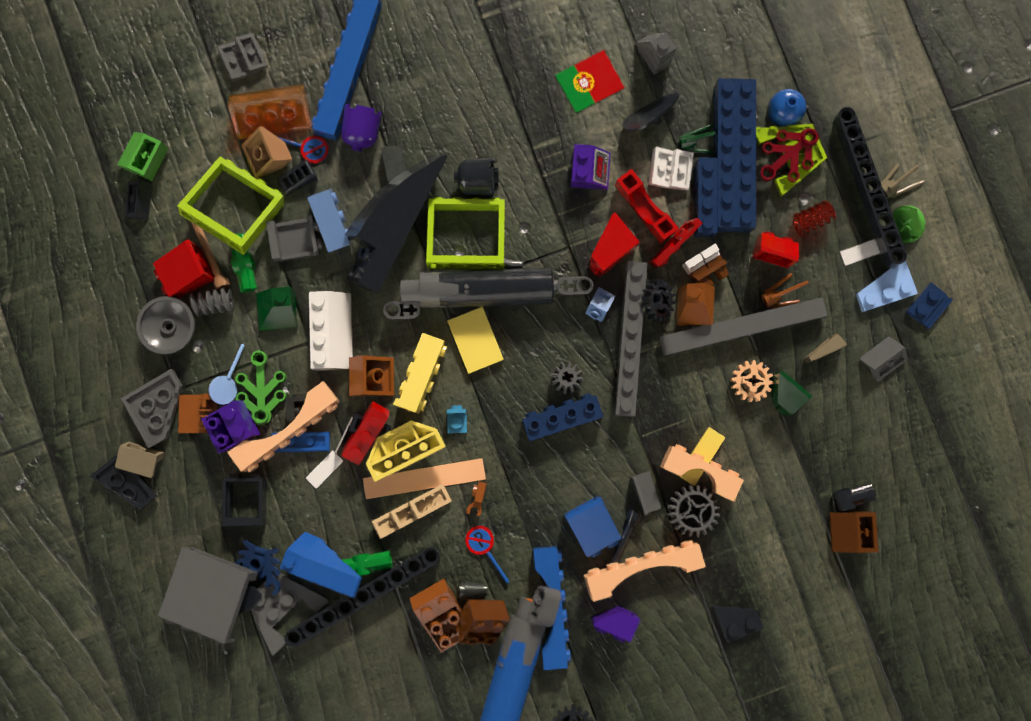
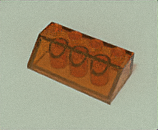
[227,84,312,139]

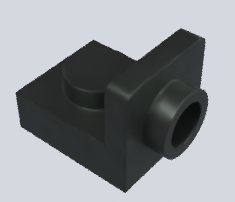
[286,394,306,422]

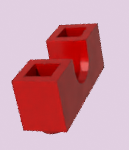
[342,401,389,466]

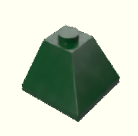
[256,287,298,331]
[770,371,812,416]

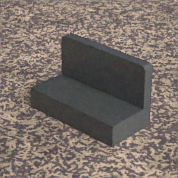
[860,337,908,382]
[631,471,661,515]

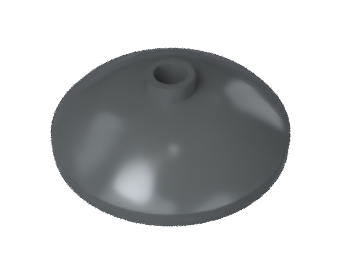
[136,297,195,354]

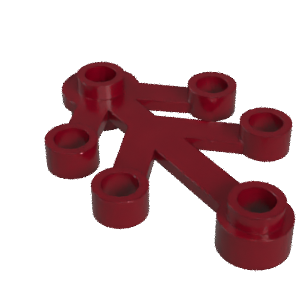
[759,128,819,183]

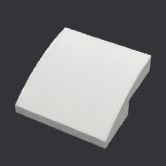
[649,147,693,190]

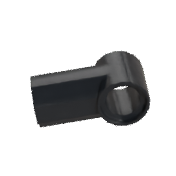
[833,484,876,511]

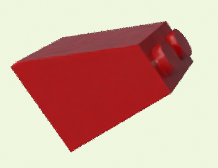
[589,212,640,278]
[153,239,215,299]

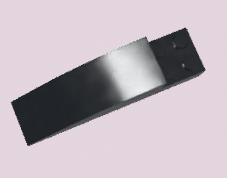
[345,154,448,293]

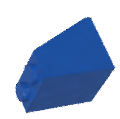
[564,496,621,558]

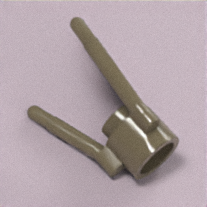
[881,164,924,199]

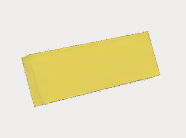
[677,427,725,486]

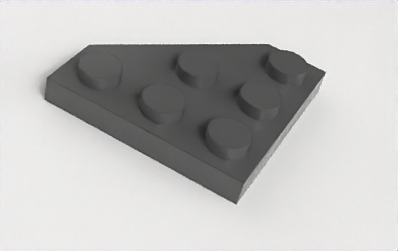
[121,369,183,448]

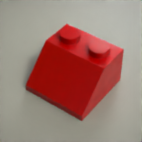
[751,232,799,268]

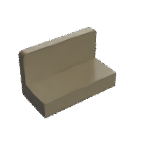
[115,442,165,478]

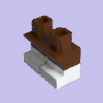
[682,244,729,286]

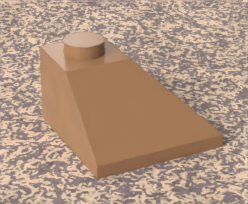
[241,127,292,179]

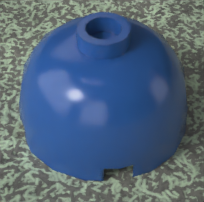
[767,89,807,127]

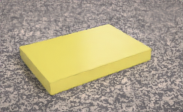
[447,307,504,374]

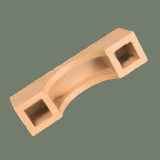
[660,444,744,501]

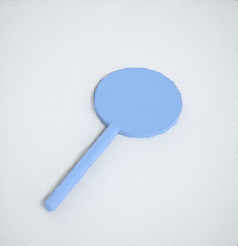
[208,344,245,405]

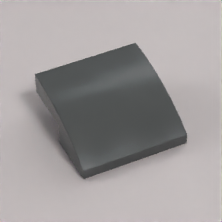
[217,33,267,82]

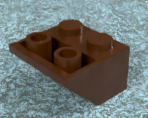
[829,511,879,553]
[459,600,510,645]

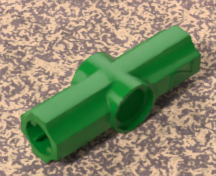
[231,233,258,293]
[342,551,393,576]

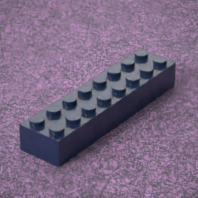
[714,78,756,233]

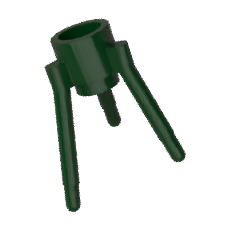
[679,123,716,154]

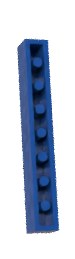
[311,0,383,141]

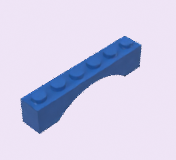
[533,546,571,670]

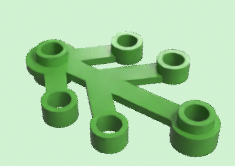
[235,351,287,426]

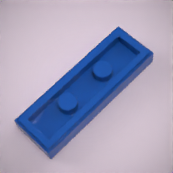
[271,432,330,452]

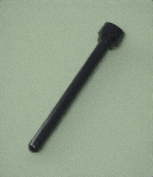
[609,509,643,564]

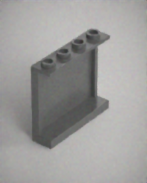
[158,547,258,645]

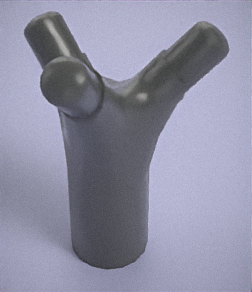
[504,258,523,269]

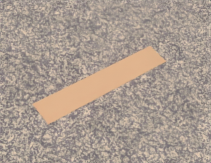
[363,458,486,499]

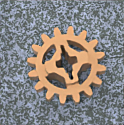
[730,360,774,402]

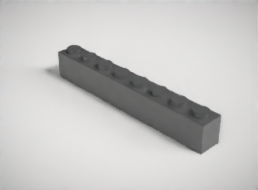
[614,261,647,417]

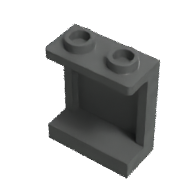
[266,215,323,263]

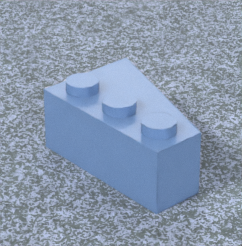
[307,188,351,252]

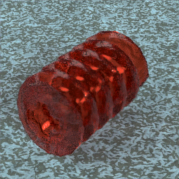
[793,200,836,237]

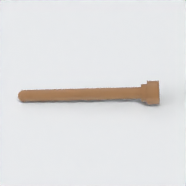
[191,222,231,291]

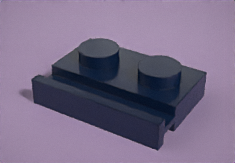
[906,282,953,329]

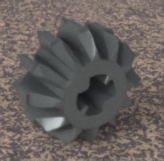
[551,361,584,394]

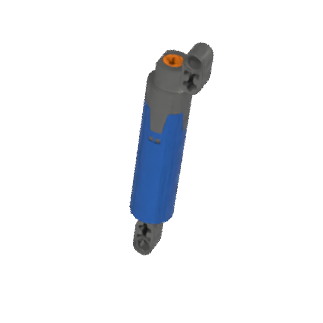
[480,586,561,721]

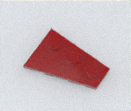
[649,218,703,268]

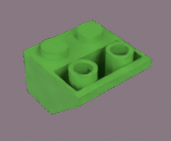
[117,132,169,181]

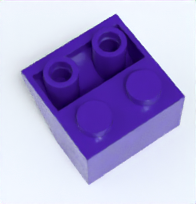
[201,401,261,454]
[591,606,640,643]

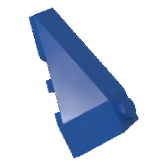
[280,532,362,597]

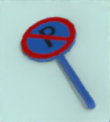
[278,136,329,164]
[465,526,509,584]

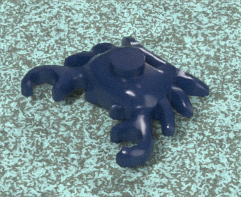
[235,540,281,595]

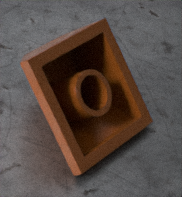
[676,283,715,326]

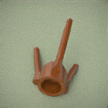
[761,273,809,309]

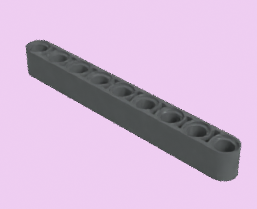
[659,298,828,356]

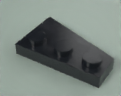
[89,454,158,509]

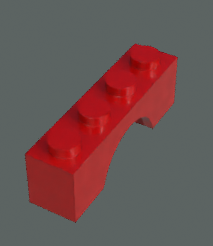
[615,169,679,245]

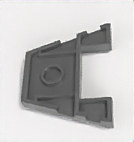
[251,573,330,655]

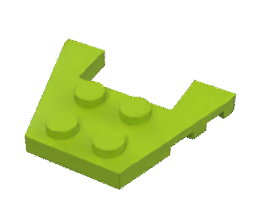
[756,124,827,196]

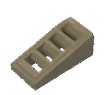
[804,334,847,363]

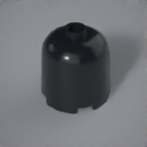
[454,158,499,196]

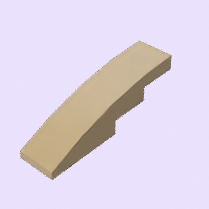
[371,484,452,539]

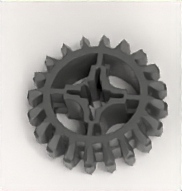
[667,485,720,537]

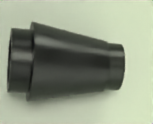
[458,581,487,601]

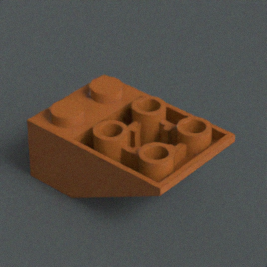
[410,579,462,653]

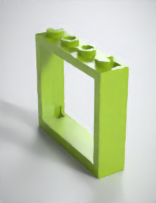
[177,157,284,255]
[426,197,505,270]

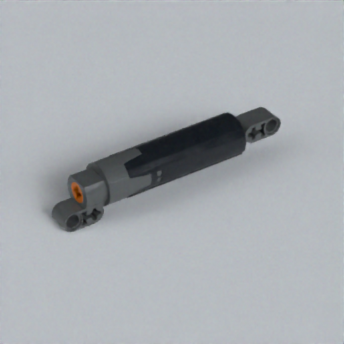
[383,268,593,319]

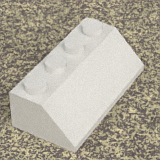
[309,291,353,371]

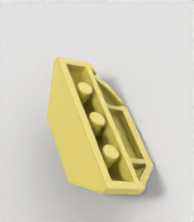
[366,421,446,482]

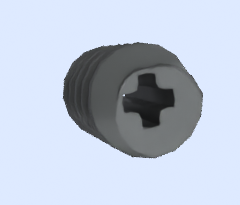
[190,288,234,316]

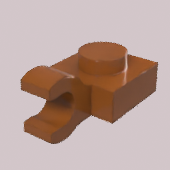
[467,482,487,516]

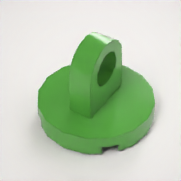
[892,205,925,244]

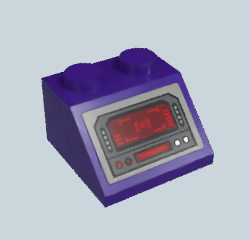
[571,144,611,190]

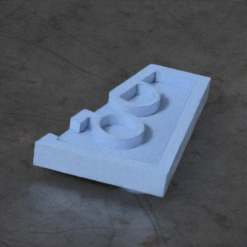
[856,261,918,312]

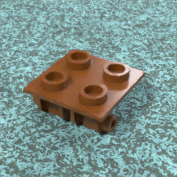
[178,394,218,433]

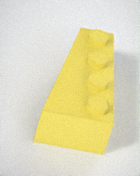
[394,333,447,414]

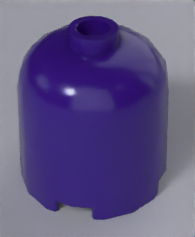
[341,104,382,152]

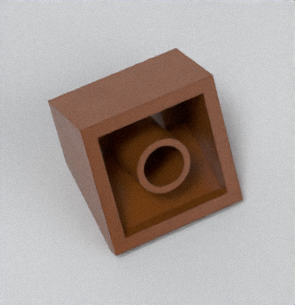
[349,355,394,396]

